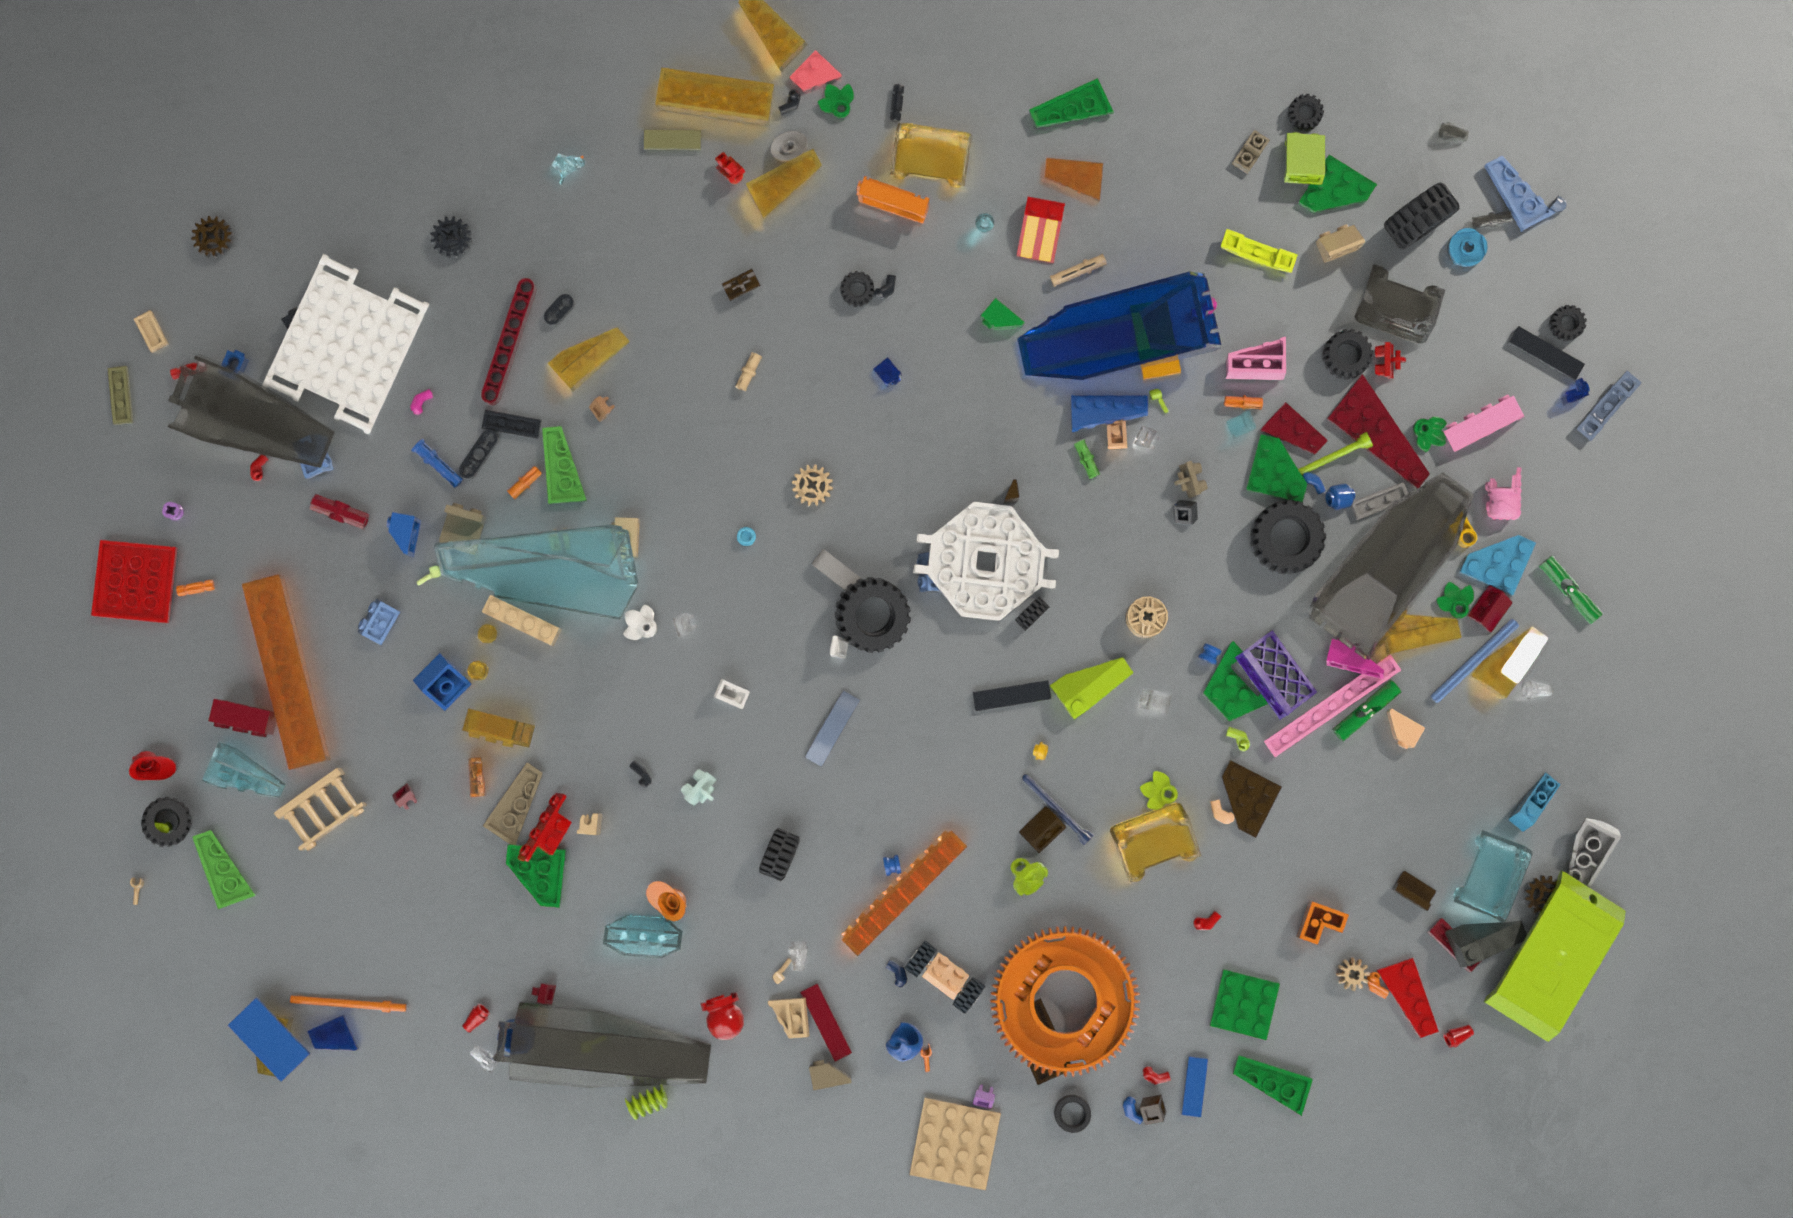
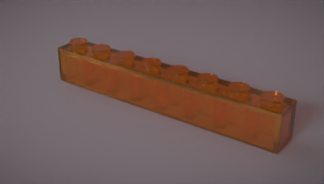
[841,830,967,956]

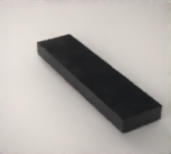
[1508,326,1585,381]
[972,680,1051,711]

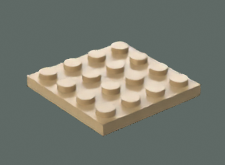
[909,1097,1001,1190]

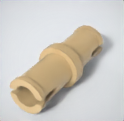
[735,352,762,392]

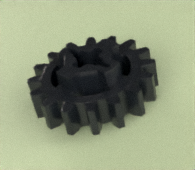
[430,216,472,258]

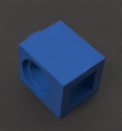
[218,350,249,381]

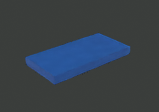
[228,997,310,1082]

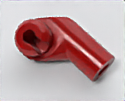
[250,453,269,481]
[1142,1066,1171,1085]

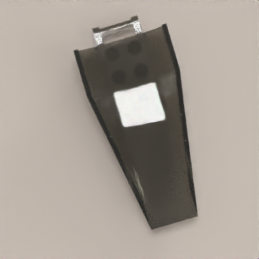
[168,354,335,468]

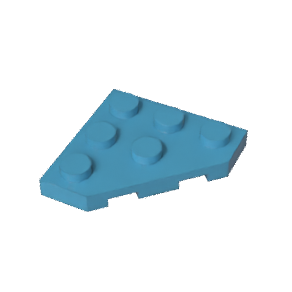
[1459,535,1536,595]

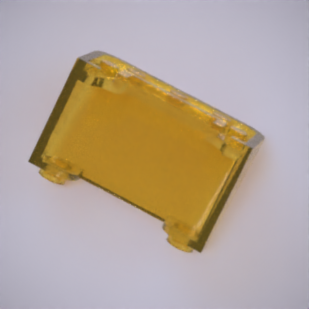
[890,122,973,188]
[1110,803,1202,883]

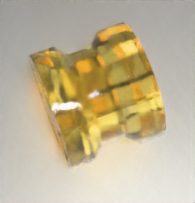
[467,661,489,681]

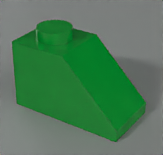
[980,298,1025,330]

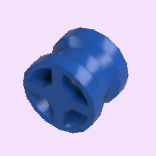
[1198,643,1222,665]
[883,855,902,876]

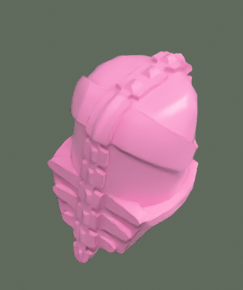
[1485,467,1522,520]

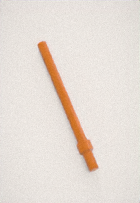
[290,995,407,1013]

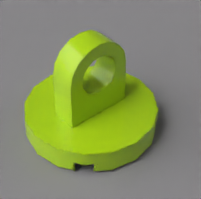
[1011,858,1048,896]

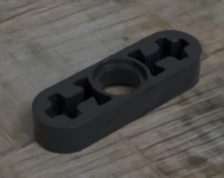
[459,429,499,479]

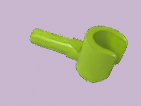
[1149,389,1169,413]

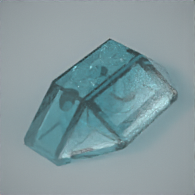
[603,914,683,958]

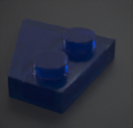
[307,1015,359,1051]

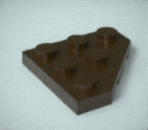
[1221,760,1282,838]

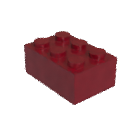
[208,699,279,738]

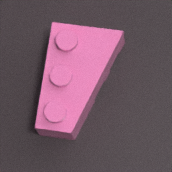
[1226,337,1286,380]

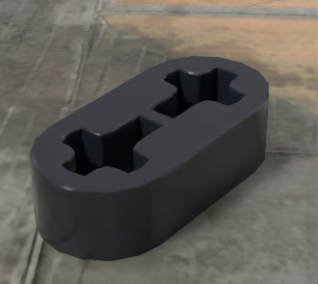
[544,294,575,326]

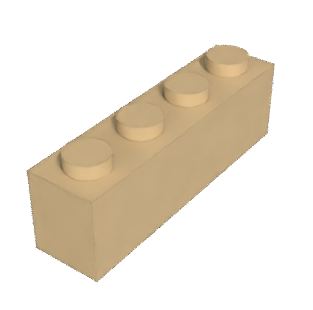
[482,595,562,646]

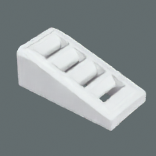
[830,636,849,659]

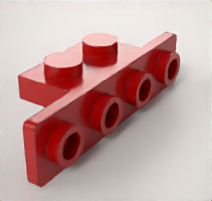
[518,793,572,862]

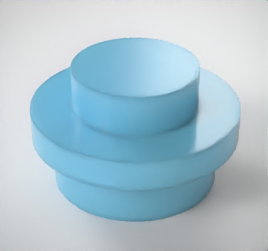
[737,527,756,546]

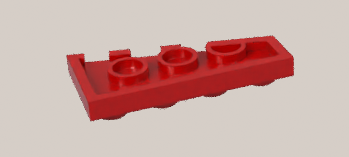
[1376,958,1439,1038]

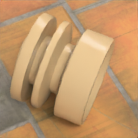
[1125,596,1168,638]

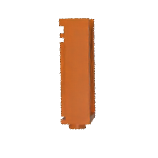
[856,176,930,224]

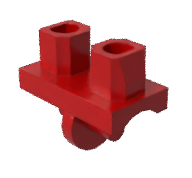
[715,152,746,184]
[1375,342,1406,379]

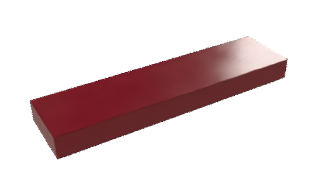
[800,983,852,1062]

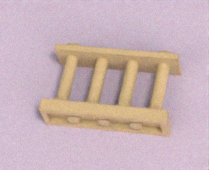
[274,768,367,851]

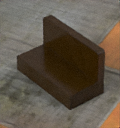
[1019,806,1067,853]
[1391,871,1436,911]

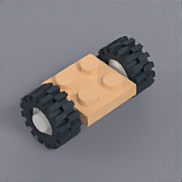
[904,941,985,1014]

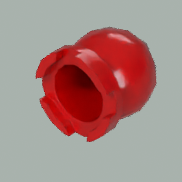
[700,992,744,1041]

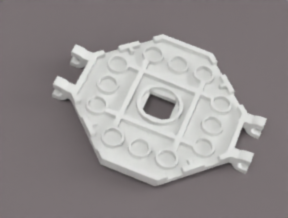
[913,502,1059,621]

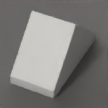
[714,679,750,709]

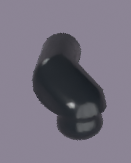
[629,760,652,788]

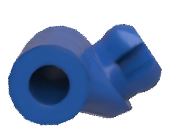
[1302,472,1326,495]

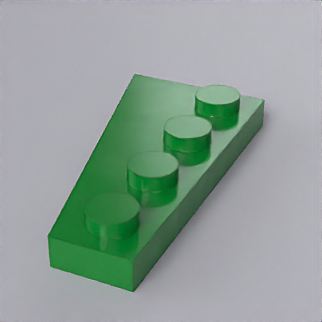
[1029,78,1114,128]
[1233,1055,1313,1116]

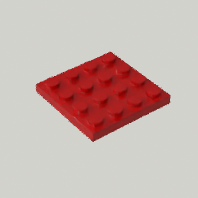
[91,540,178,624]

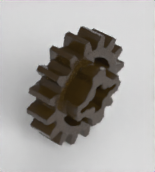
[191,216,234,258]
[1524,875,1557,915]

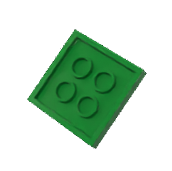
[1209,969,1280,1040]

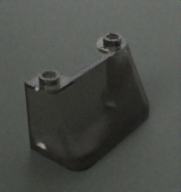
[1354,264,1445,344]

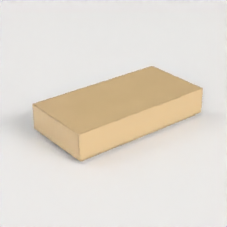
[134,310,169,353]

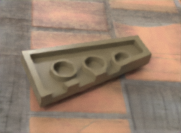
[483,762,543,845]

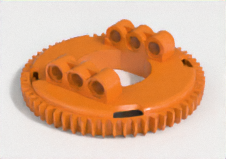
[990,926,1140,1077]

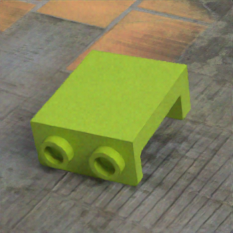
[1284,132,1325,185]

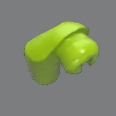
[1226,727,1250,751]
[154,819,173,833]

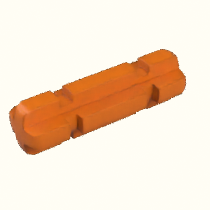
[176,580,215,596]

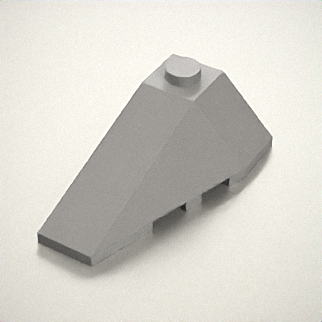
[1568,818,1621,888]

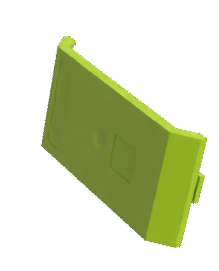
[1483,870,1626,1042]

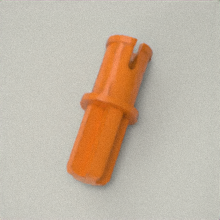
[1224,395,1263,410]
[507,466,542,500]

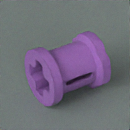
[162,502,184,521]

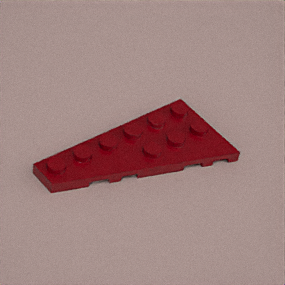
[1327,374,1430,490]

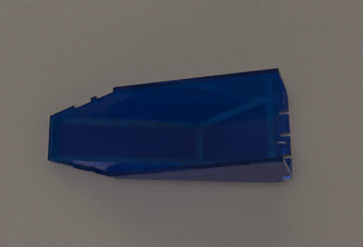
[1017,271,1222,380]

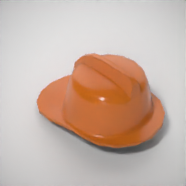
[646,881,687,921]

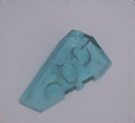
[202,741,286,798]

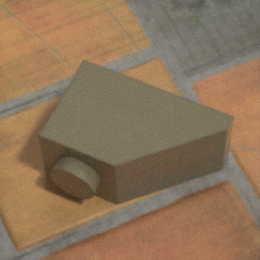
[809,1060,852,1091]

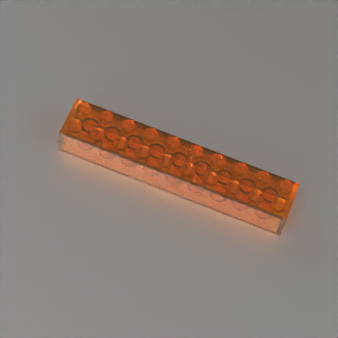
[242,574,331,770]

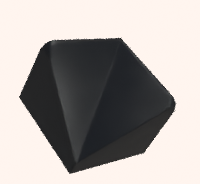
[1174,500,1198,525]

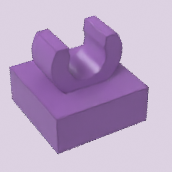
[972,1085,995,1109]

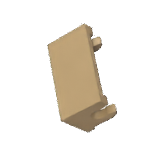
[577,813,602,835]

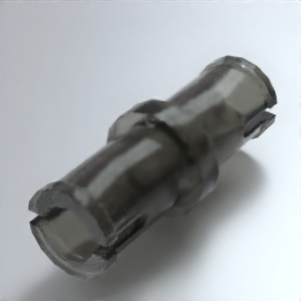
[1472,210,1512,229]

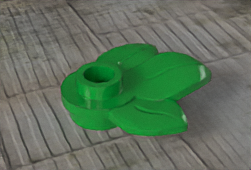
[818,84,854,118]
[1413,416,1447,452]
[1436,582,1474,619]

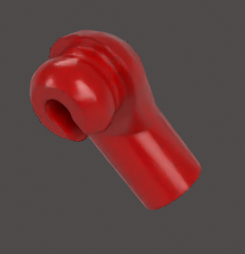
[1193,911,1222,930]

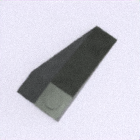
[1445,921,1527,968]

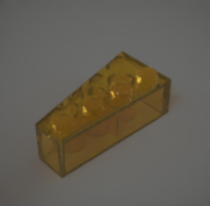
[738,0,808,72]

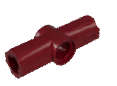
[309,494,370,530]

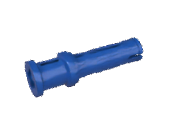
[411,439,463,488]

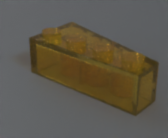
[746,149,822,220]

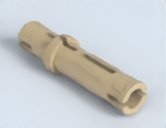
[1050,254,1107,287]

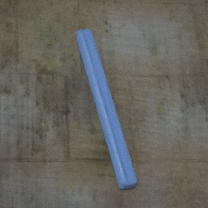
[1431,619,1519,703]

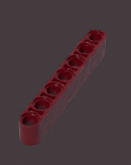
[481,278,537,406]

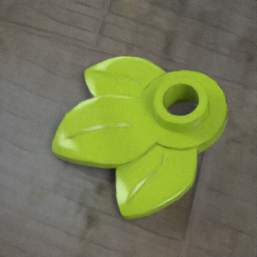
[1140,771,1178,810]

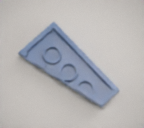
[1484,156,1555,232]

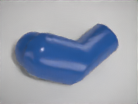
[1123,1096,1143,1125]

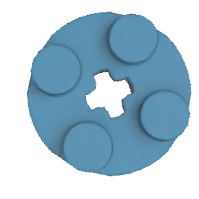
[1448,228,1488,267]

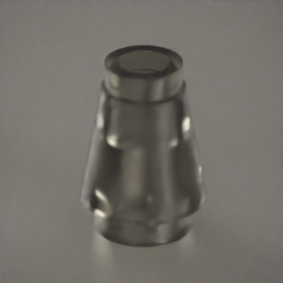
[1439,122,1469,141]

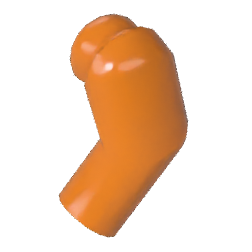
[1367,972,1389,999]

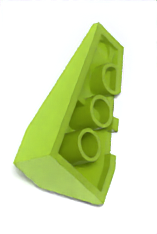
[1049,657,1133,719]

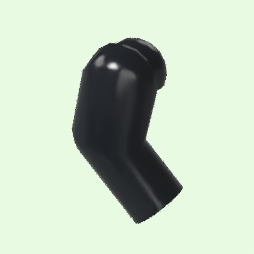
[778,89,801,116]
[874,275,896,299]

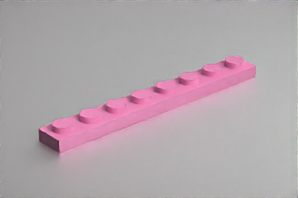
[1263,654,1401,757]

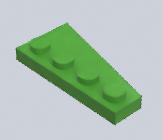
[542,426,587,504]
[192,830,256,909]

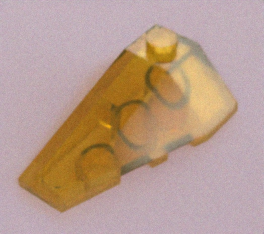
[548,328,630,392]
[1378,613,1462,655]
[1471,627,1548,699]

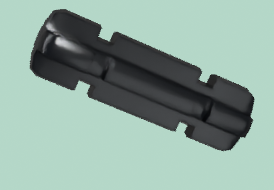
[890,84,904,122]

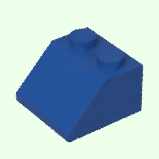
[387,512,421,557]
[413,653,472,711]

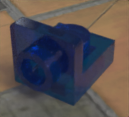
[873,357,902,388]
[1561,378,1590,405]

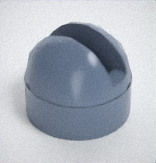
[1550,195,1567,212]

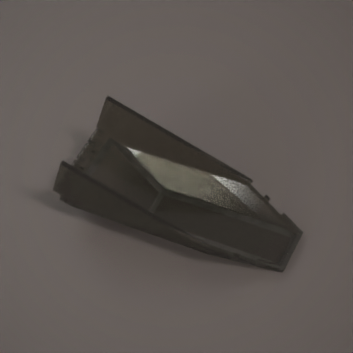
[1307,472,1474,660]

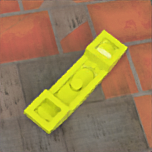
[1220,229,1298,273]

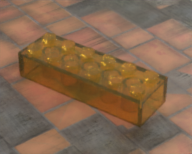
[655,67,775,126]

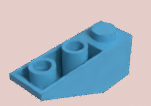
[1508,772,1561,832]

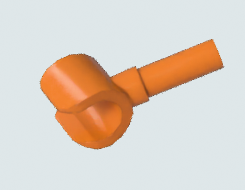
[920,1043,932,1072]

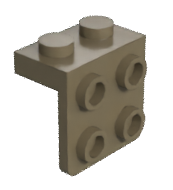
[439,503,487,553]

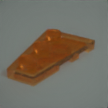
[1045,158,1103,202]

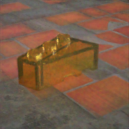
[462,708,535,748]

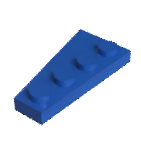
[1071,395,1148,432]

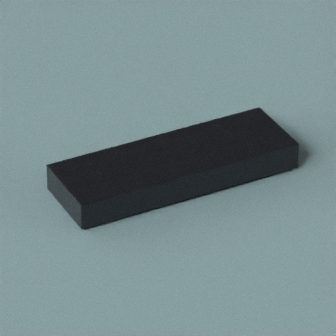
[481,410,542,439]

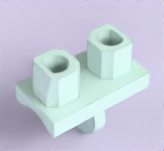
[681,769,717,806]

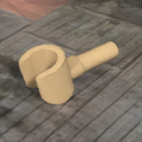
[130,877,144,905]
[772,958,792,984]

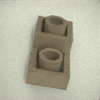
[1232,130,1270,174]

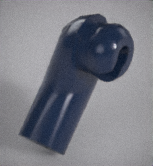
[885,960,908,988]

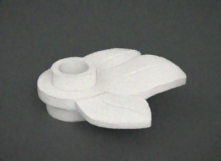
[623,604,657,640]

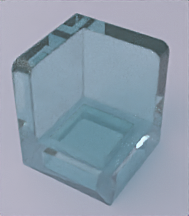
[1226,410,1257,439]

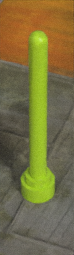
[1298,432,1373,475]

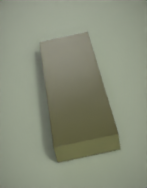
[644,130,701,150]
[107,366,134,425]

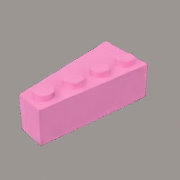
[1444,394,1524,452]

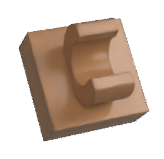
[589,396,615,422]

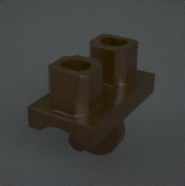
[722,269,761,301]

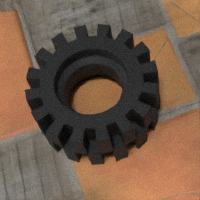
[1288,94,1324,131]
[840,271,875,307]
[1549,305,1587,341]
[1015,596,1050,631]

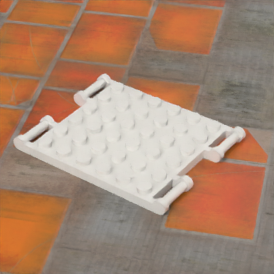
[262,254,429,434]

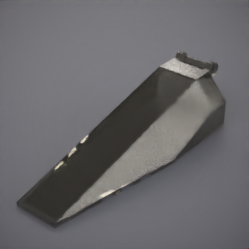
[493,1000,711,1088]

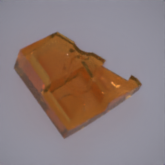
[468,757,486,797]

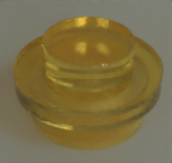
[478,624,497,643]

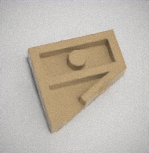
[768,997,810,1038]

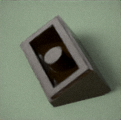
[1003,479,1019,504]

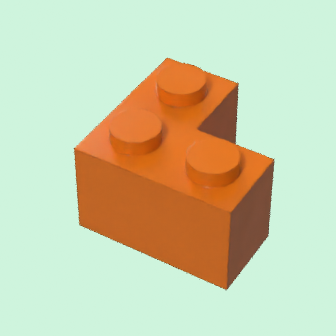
[1296,901,1349,945]

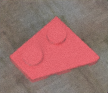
[789,50,842,92]

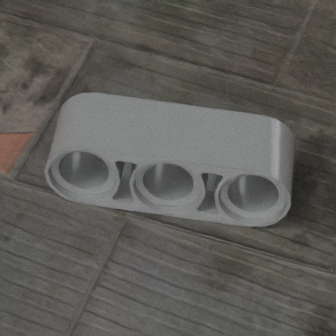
[811,549,862,591]

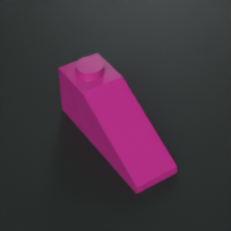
[1326,638,1384,679]

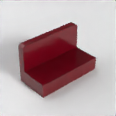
[1467,585,1513,633]

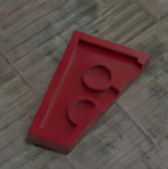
[1260,402,1328,455]

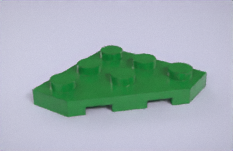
[1298,154,1377,213]
[1247,434,1308,502]
[506,844,566,908]

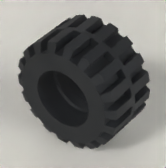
[1322,329,1373,380]
[141,797,192,847]
[759,828,800,881]

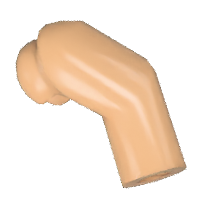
[1210,799,1235,824]

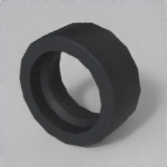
[1054,1094,1091,1133]

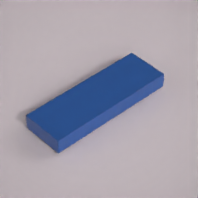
[1181,1056,1208,1117]

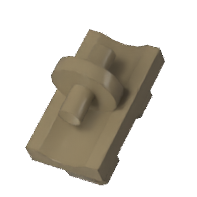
[1174,461,1208,499]

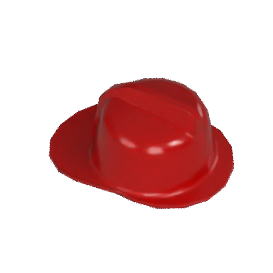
[129,751,176,780]

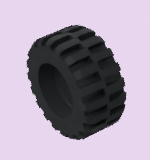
[1384,182,1460,250]
[1250,500,1326,575]
[835,577,911,653]

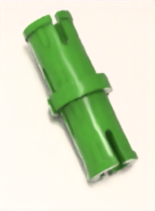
[1074,439,1100,479]

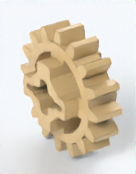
[792,465,833,506]

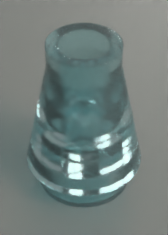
[975,213,994,233]

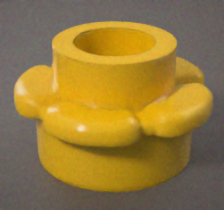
[1033,742,1048,760]

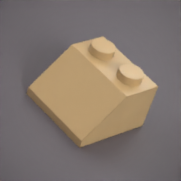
[1316,224,1365,263]

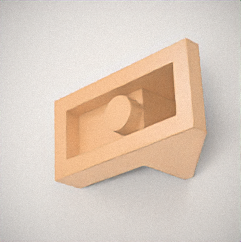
[1107,419,1127,449]

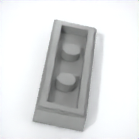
[1351,482,1411,521]

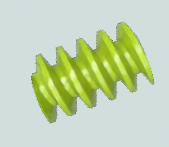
[625,1084,668,1120]

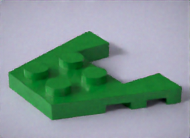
[1203,641,1283,721]

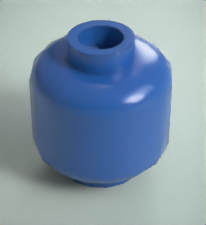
[1325,483,1355,510]

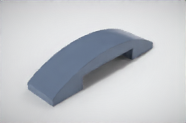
[1577,371,1642,441]
[806,691,860,767]

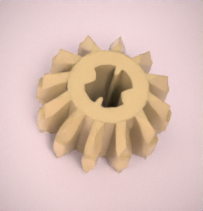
[1336,957,1370,991]

